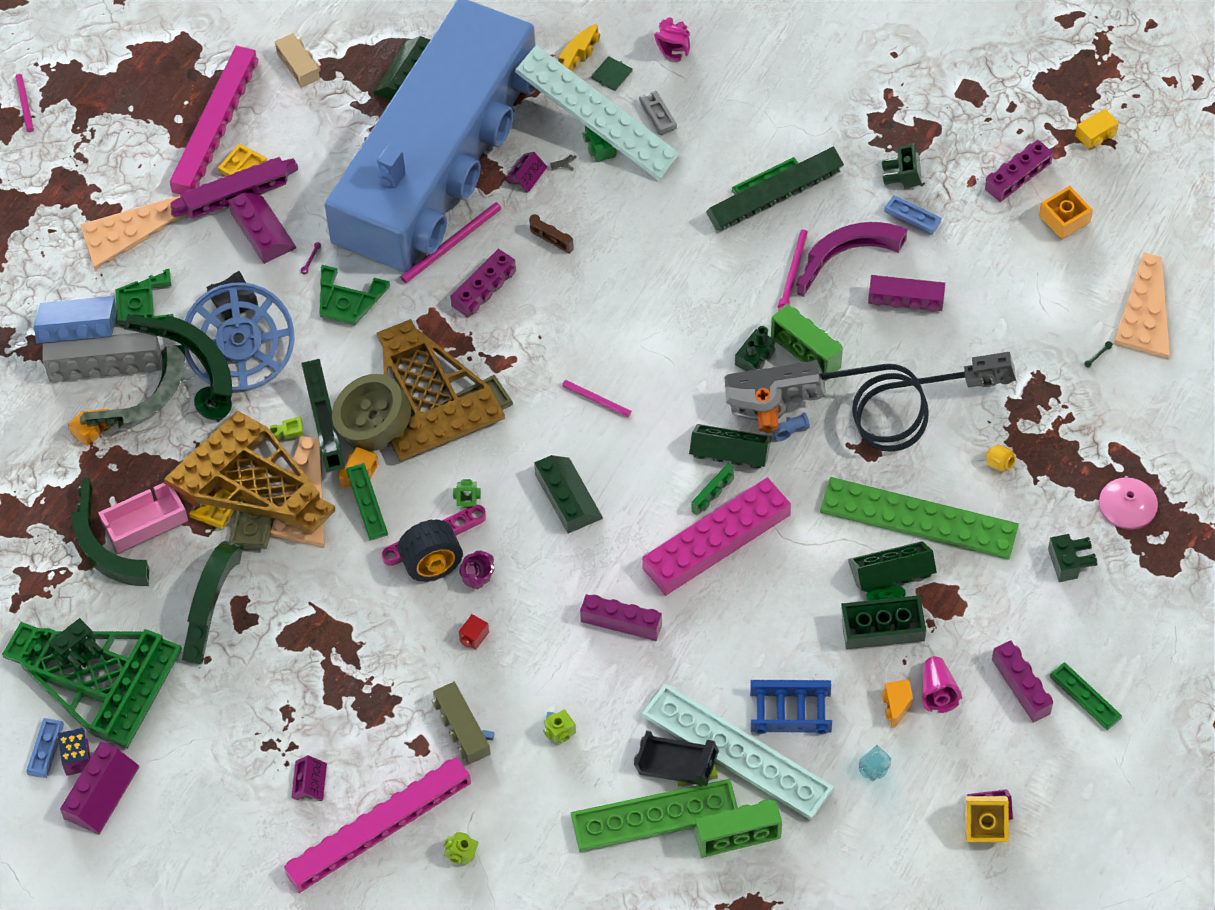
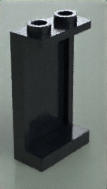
[634,730,719,786]

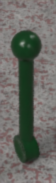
[1084,341,1113,367]

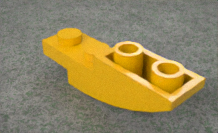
[558,24,600,72]

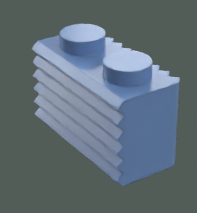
[377,145,406,188]

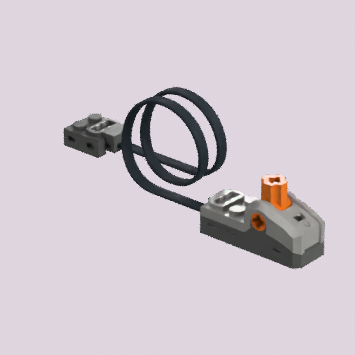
[724,352,1016,452]

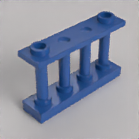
[750,680,832,734]

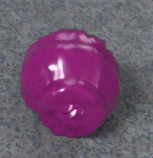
[459,550,494,590]

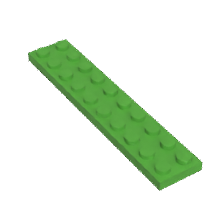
[820,477,1019,560]

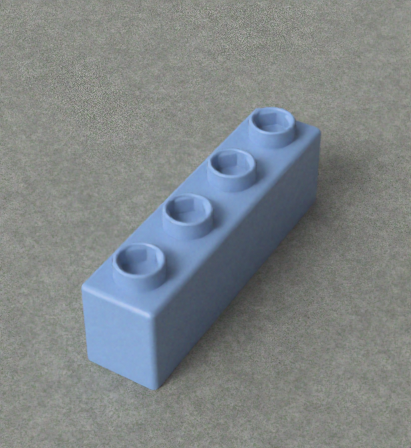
[325,0,536,272]

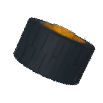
[397,519,463,582]

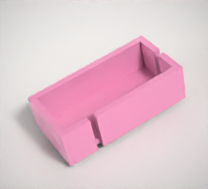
[98,483,188,553]

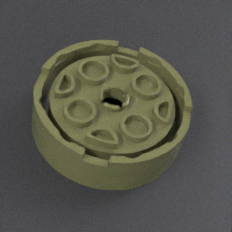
[332,374,411,451]

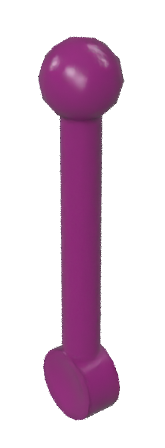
[301,242,321,275]

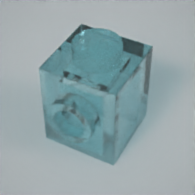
[859,745,891,782]

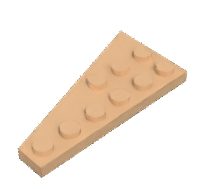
[80,196,186,271]
[1114,252,1170,359]
[270,436,325,548]

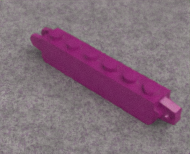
[170,157,298,219]

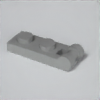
[639,90,677,134]

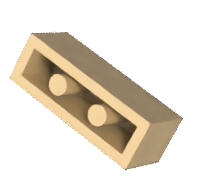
[275,33,321,88]

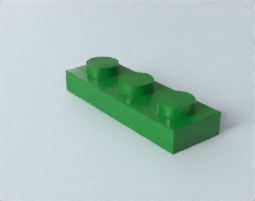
[691,463,734,516]

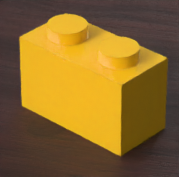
[1075,109,1119,150]

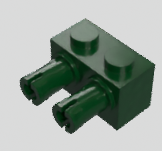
[882,144,922,188]
[735,326,776,371]
[1048,534,1097,582]
[48,618,104,671]

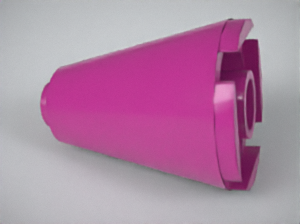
[922,656,962,713]

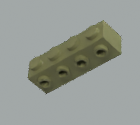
[432,681,491,764]

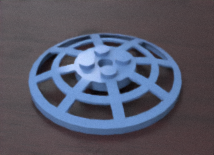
[184,282,295,391]

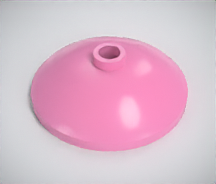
[1099,478,1158,530]

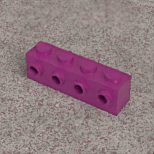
[985,140,1053,202]
[450,248,516,318]
[868,275,945,311]
[580,594,662,641]
[992,640,1053,723]

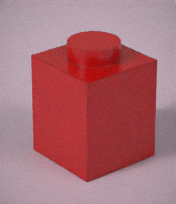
[458,614,489,650]

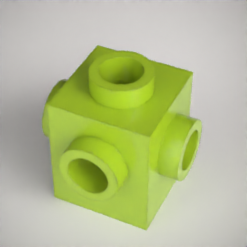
[543,709,576,745]
[443,832,479,865]

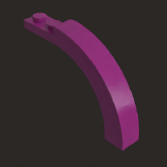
[796,222,908,297]

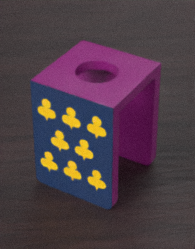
[58,728,91,776]

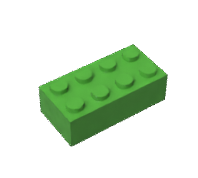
[771,304,843,381]
[695,800,782,858]

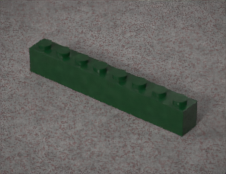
[706,146,844,231]

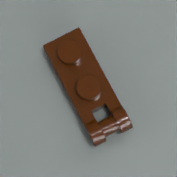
[529,214,574,254]

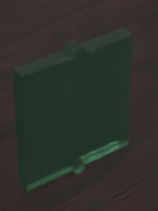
[591,56,633,91]

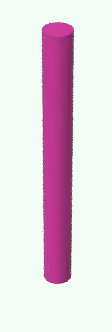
[15,74,34,133]
[562,380,632,418]

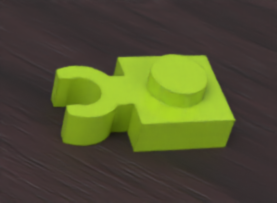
[270,416,304,440]

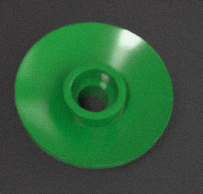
[866,585,906,601]

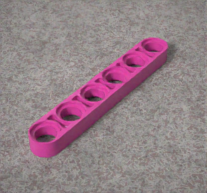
[382,505,486,566]

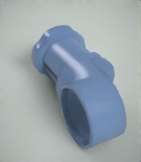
[773,412,810,441]

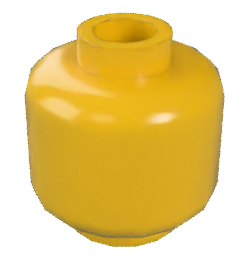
[985,444,1015,472]

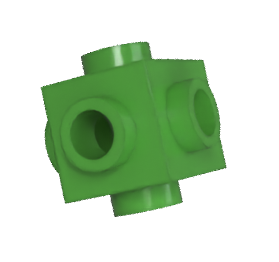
[453,479,481,508]

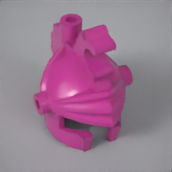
[654,17,690,61]

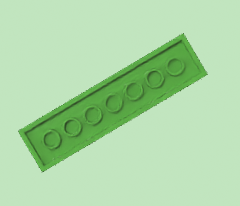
[571,779,738,852]

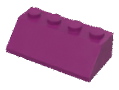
[228,193,296,264]
[60,742,139,835]

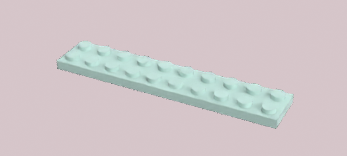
[515,45,680,181]
[642,684,834,821]

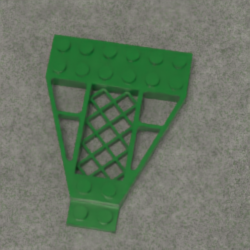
[2,622,182,749]

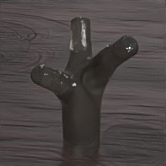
[550,154,577,171]

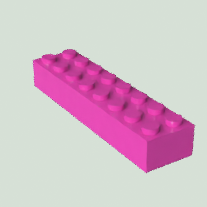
[642,477,791,596]

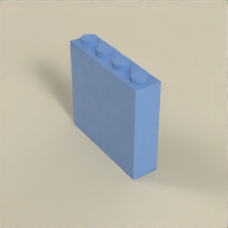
[34,296,117,343]

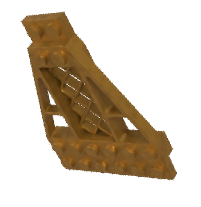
[377,319,505,461]
[164,410,335,535]

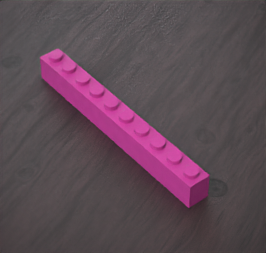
[169,45,259,194]
[284,757,471,893]

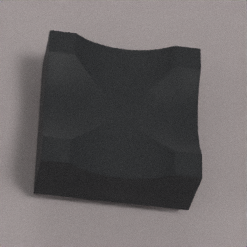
[206,271,258,321]

